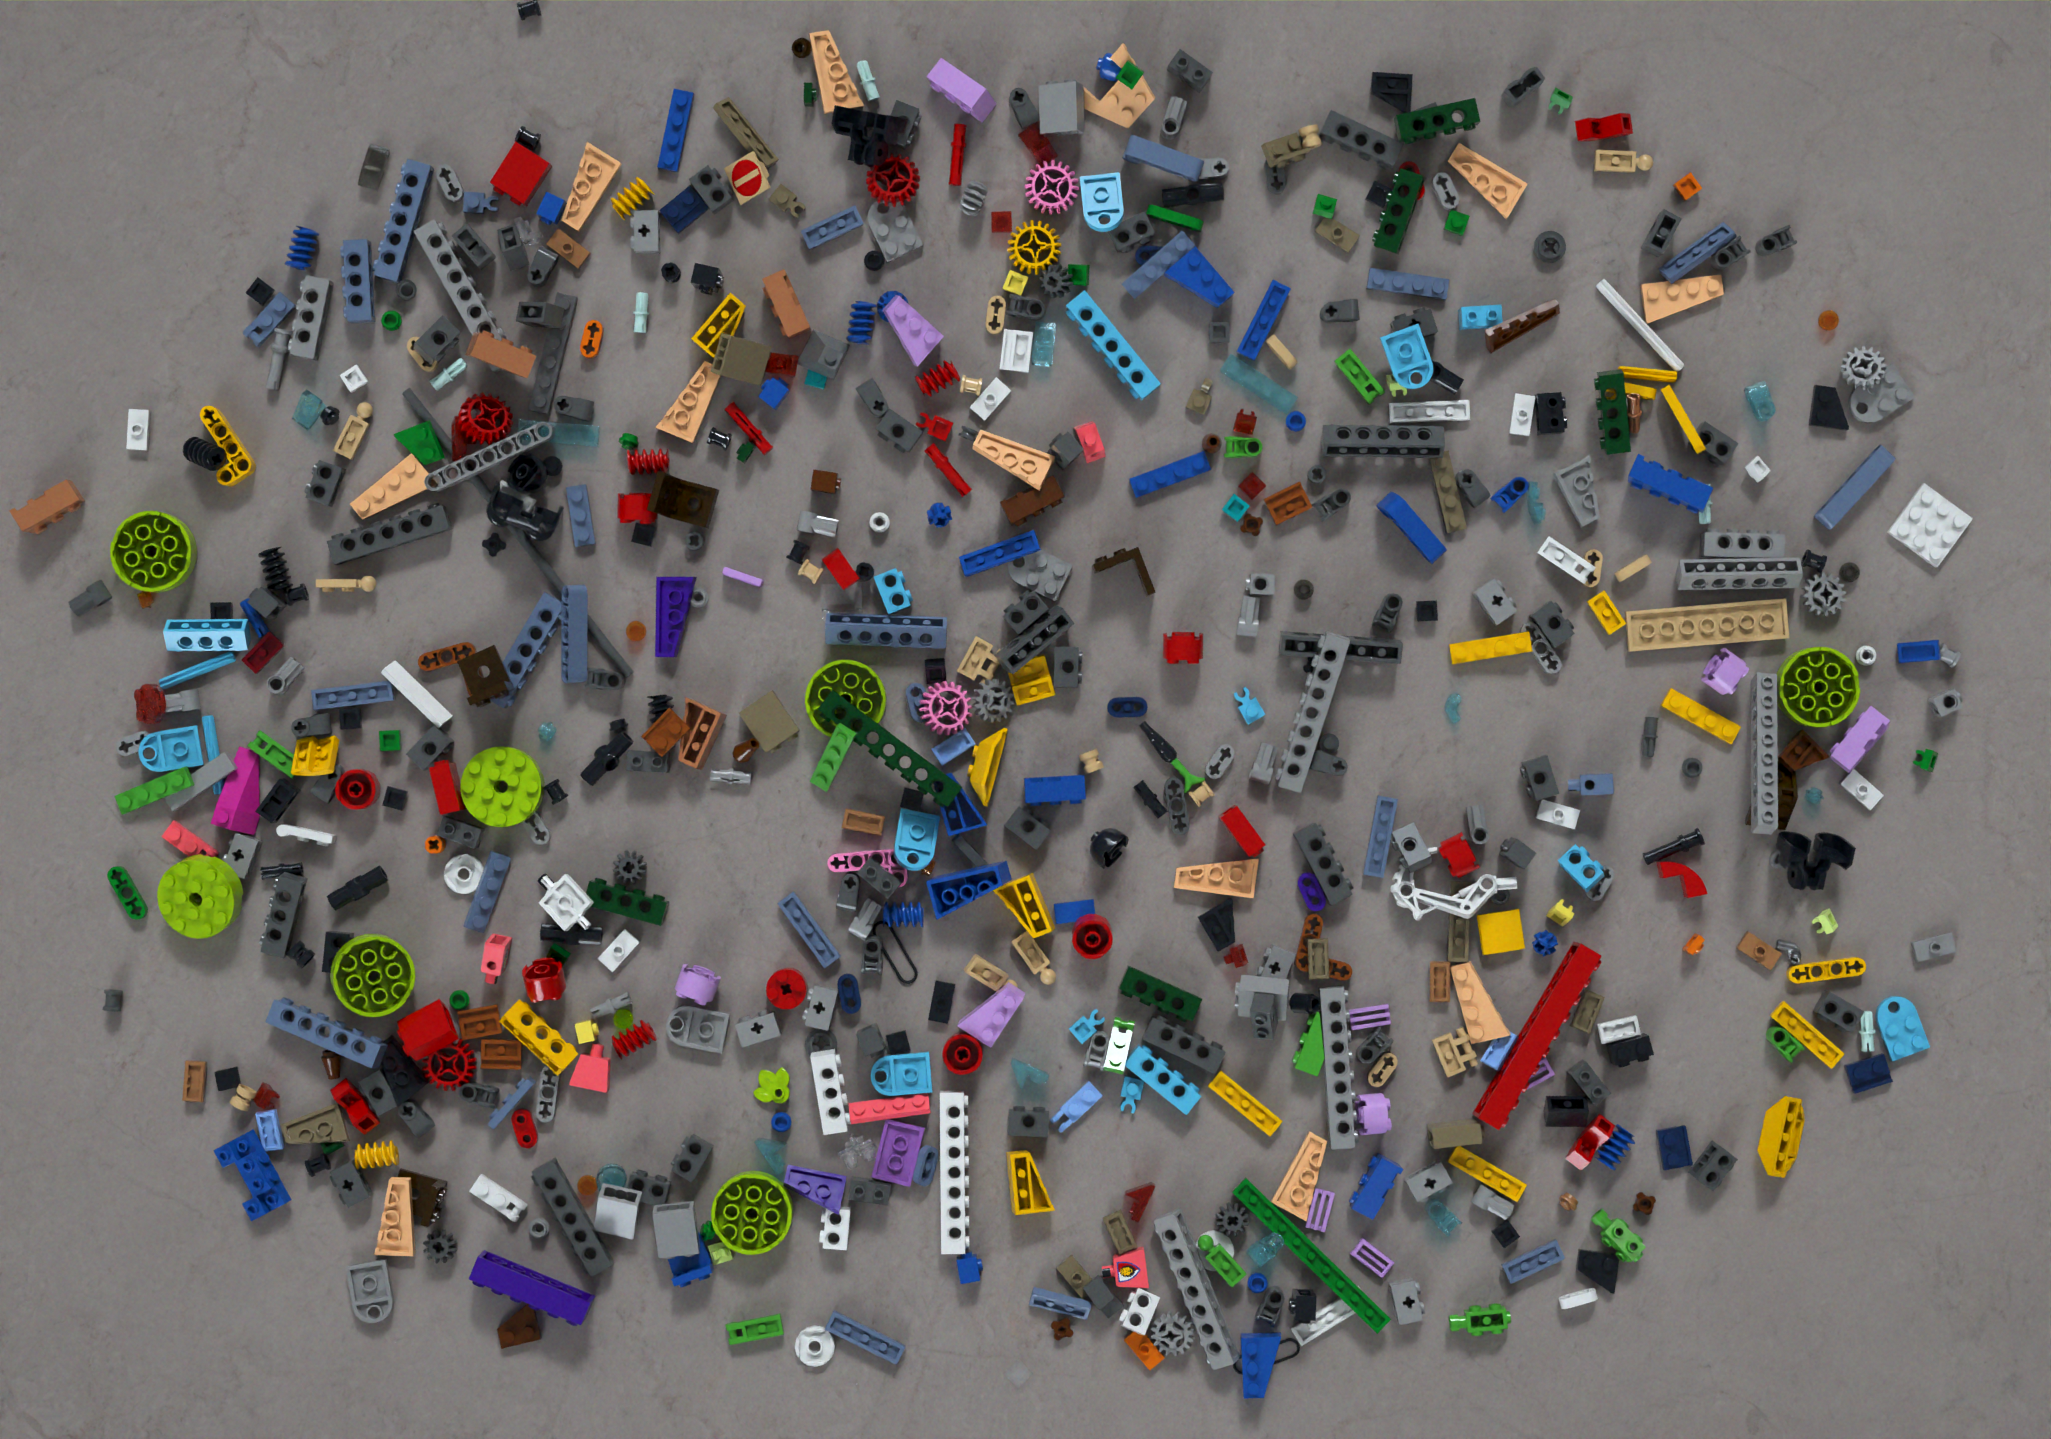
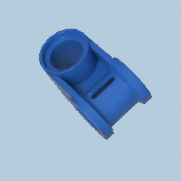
[1490,477,1529,513]

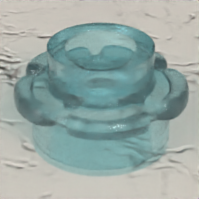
[538,722,557,741]
[1804,787,1824,804]

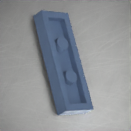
[801,206,864,250]
[566,484,596,547]
[488,1077,536,1129]
[1501,1239,1565,1284]
[1029,1287,1092,1320]

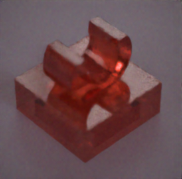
[1233,409,1257,435]
[1238,472,1266,500]
[1224,944,1249,968]
[253,1082,280,1109]

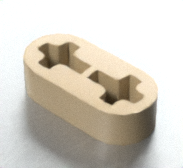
[986,296,1006,335]
[1265,335,1298,370]
[407,337,438,372]
[1581,549,1603,587]
[1614,554,1652,582]
[1367,1052,1398,1087]

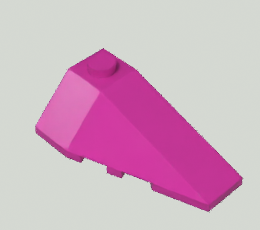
[211,746,261,835]

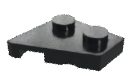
[1371,72,1413,113]
[1809,385,1849,431]
[1198,898,1235,952]

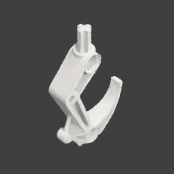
[1390,847,1517,920]

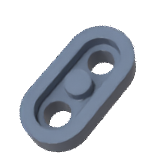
[905,683,927,723]
[913,1145,938,1186]

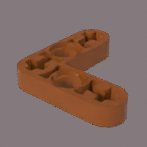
[418,642,484,696]
[1295,913,1352,981]

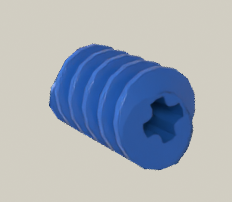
[285,226,319,271]
[846,301,877,345]
[883,902,924,927]
[1595,1124,1635,1170]

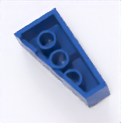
[1628,454,1713,514]
[926,860,1012,920]

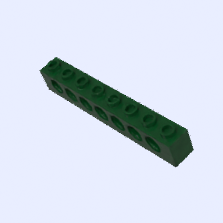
[818,690,962,807]

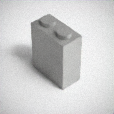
[1039,79,1085,137]
[1235,975,1289,1021]
[594,1183,642,1239]
[652,1201,700,1259]

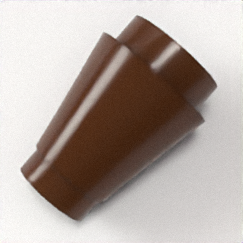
[1202,433,1222,453]
[733,738,759,763]
[321,1049,341,1080]

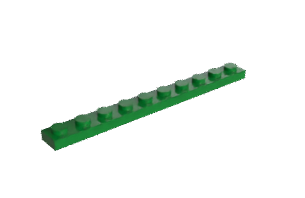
[1232,1177,1391,1334]

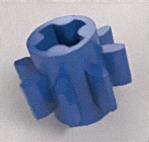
[927,503,952,528]
[1532,930,1558,956]

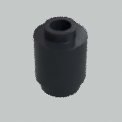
[1289,993,1320,1014]

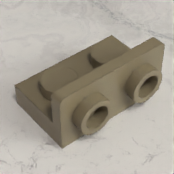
[1261,132,1311,168]

